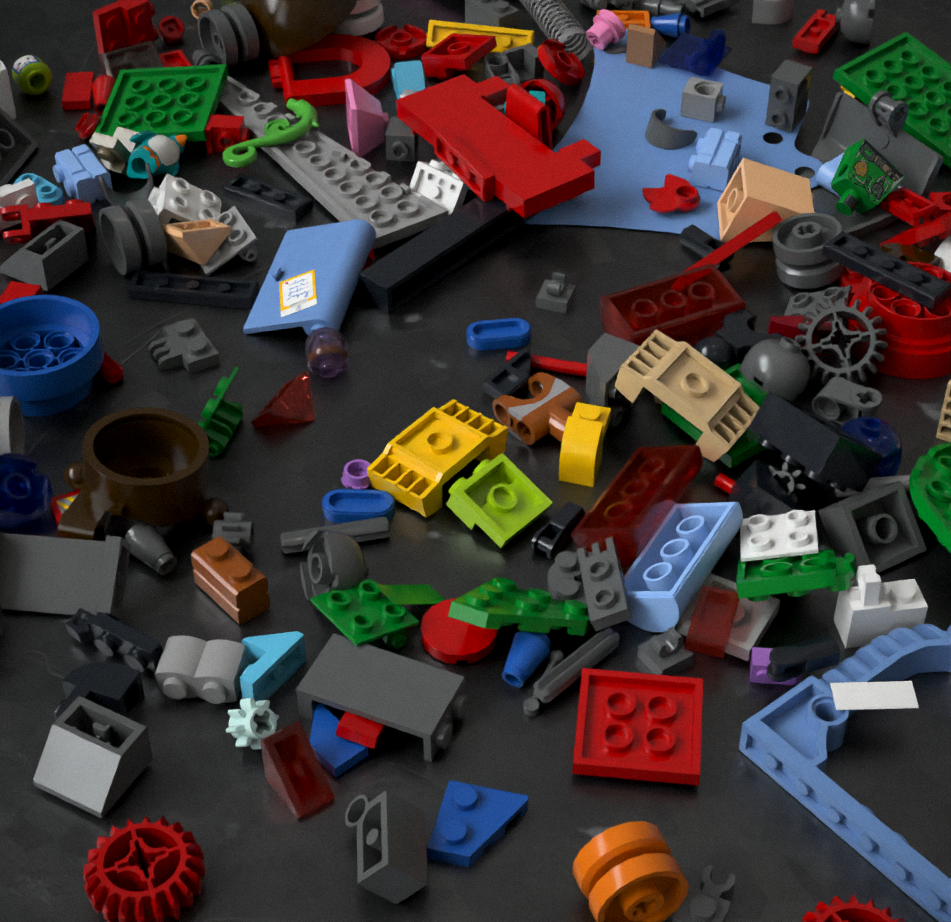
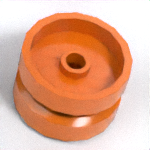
[572,821,689,922]

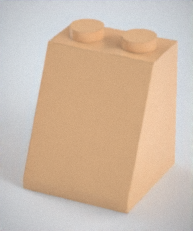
[717,158,816,243]

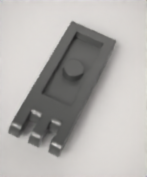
[577,536,633,631]

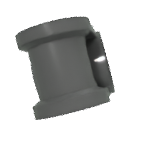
[483,52,520,85]
[812,377,883,434]

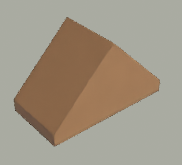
[626,23,666,68]

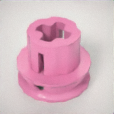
[586,9,626,50]

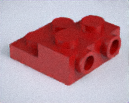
[92,0,158,64]
[421,33,497,80]

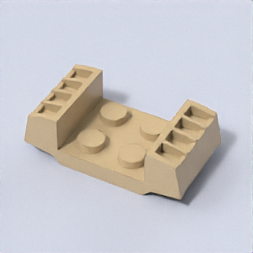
[615,329,760,462]

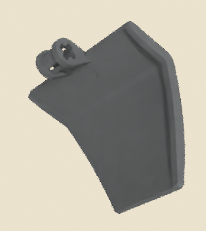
[800,90,943,238]

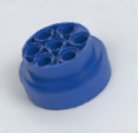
[0,295,104,416]

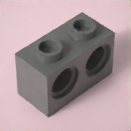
[765,59,812,133]

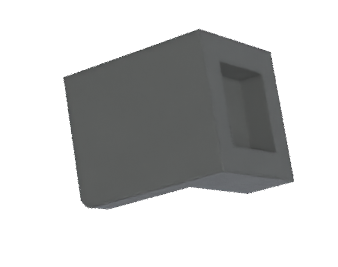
[502,43,544,85]

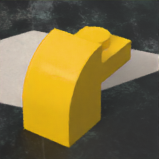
[559,402,611,487]

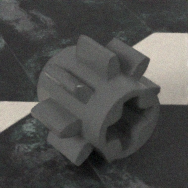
[768,462,809,503]
[213,512,254,555]

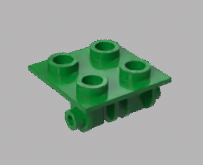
[198,367,244,457]
[310,578,419,649]

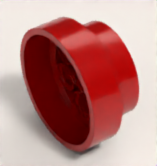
[845,262,951,380]

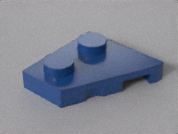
[427,780,529,867]

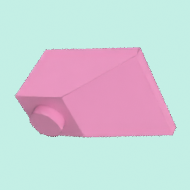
[345,79,389,158]

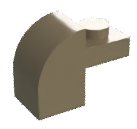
[89,126,139,177]

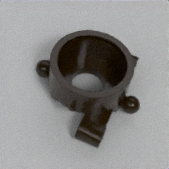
[57,407,230,541]

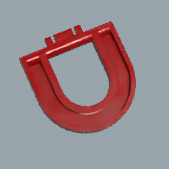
[268,34,391,106]

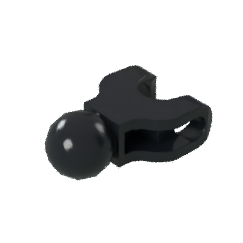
[694,309,784,371]

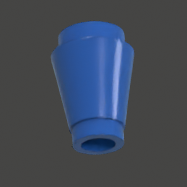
[650,13,691,40]
[502,631,551,687]

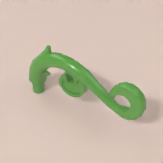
[223,98,319,168]

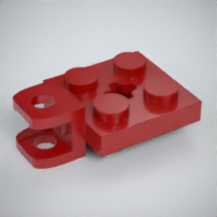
[0,199,97,245]

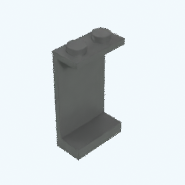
[0,532,131,620]
[296,633,469,762]

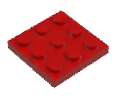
[572,668,703,786]

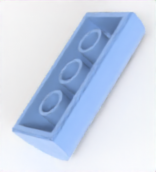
[624,502,743,632]

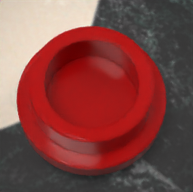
[75,112,100,140]

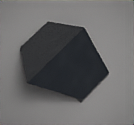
[726,460,800,537]

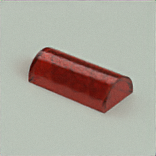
[599,263,746,346]
[571,445,703,568]

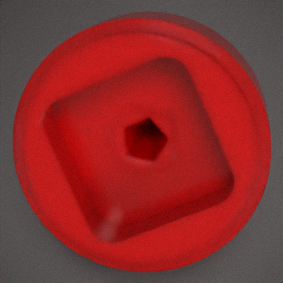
[157,16,185,43]

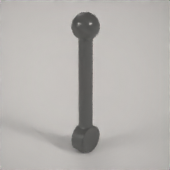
[523,649,564,716]

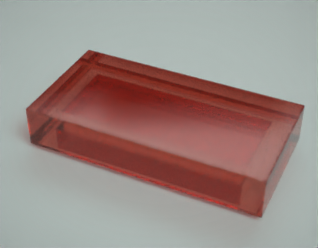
[685,585,740,658]

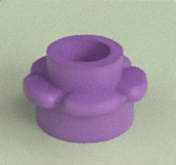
[341,459,372,490]

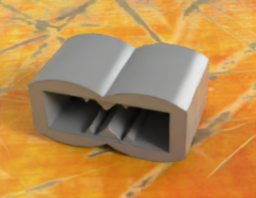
[155,635,249,704]

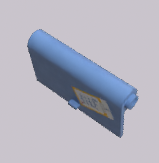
[243,219,376,344]

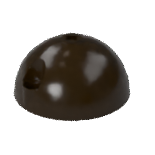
[238,0,358,57]

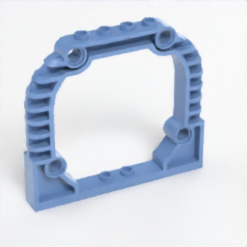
[739,624,951,922]

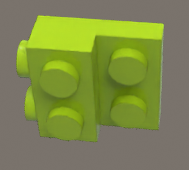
[446,453,553,548]

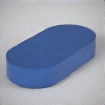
[466,318,531,350]
[322,489,395,523]

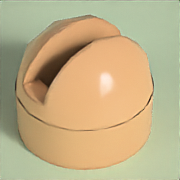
[191,0,213,19]

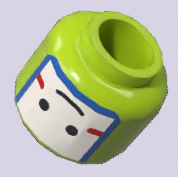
[12,55,52,95]

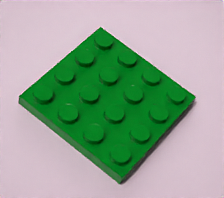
[95,64,229,142]

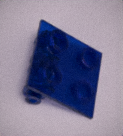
[659,30,732,77]

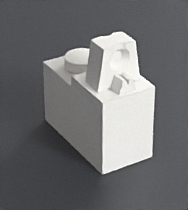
[834,564,928,648]

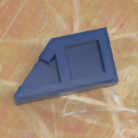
[309,703,368,778]

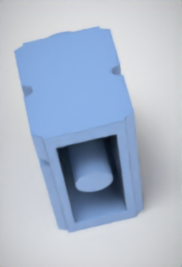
[688,128,742,191]
[53,144,113,203]

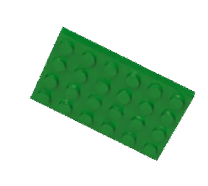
[832,32,951,170]

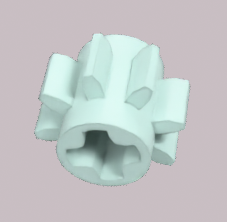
[226,698,279,749]

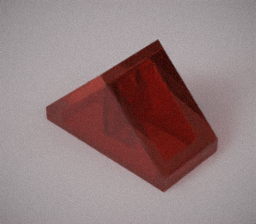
[260,721,335,818]

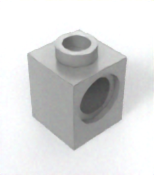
[680,77,726,123]

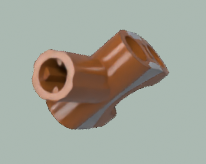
[492,372,583,445]

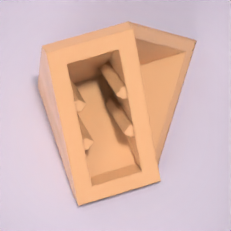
[162,219,231,266]

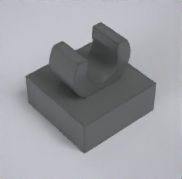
[536,272,576,314]
[637,627,694,676]

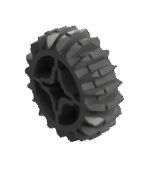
[795,297,888,386]

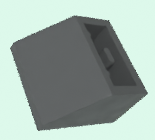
[0,219,89,291]
[585,332,640,433]
[33,696,153,819]

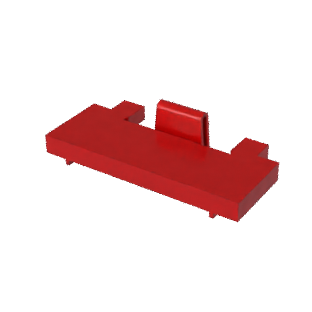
[396,74,601,219]

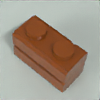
[191,536,270,624]

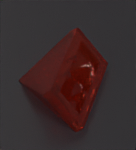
[251,371,315,427]

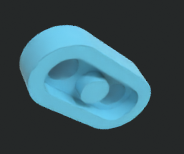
[14,173,64,206]

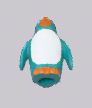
[127,131,188,182]

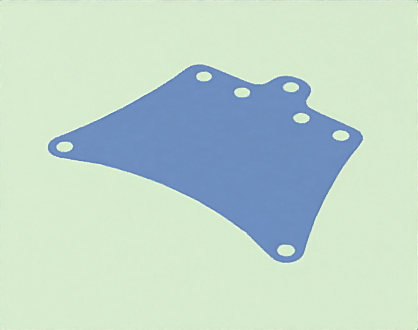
[523,29,823,240]

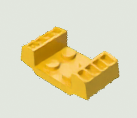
[367,399,508,518]

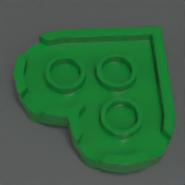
[736,550,857,602]

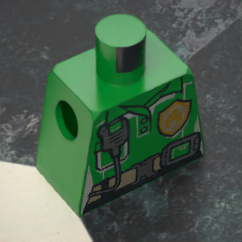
[831,138,905,216]

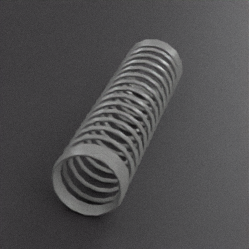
[519,0,591,60]

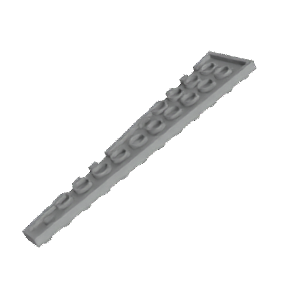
[218,76,448,250]

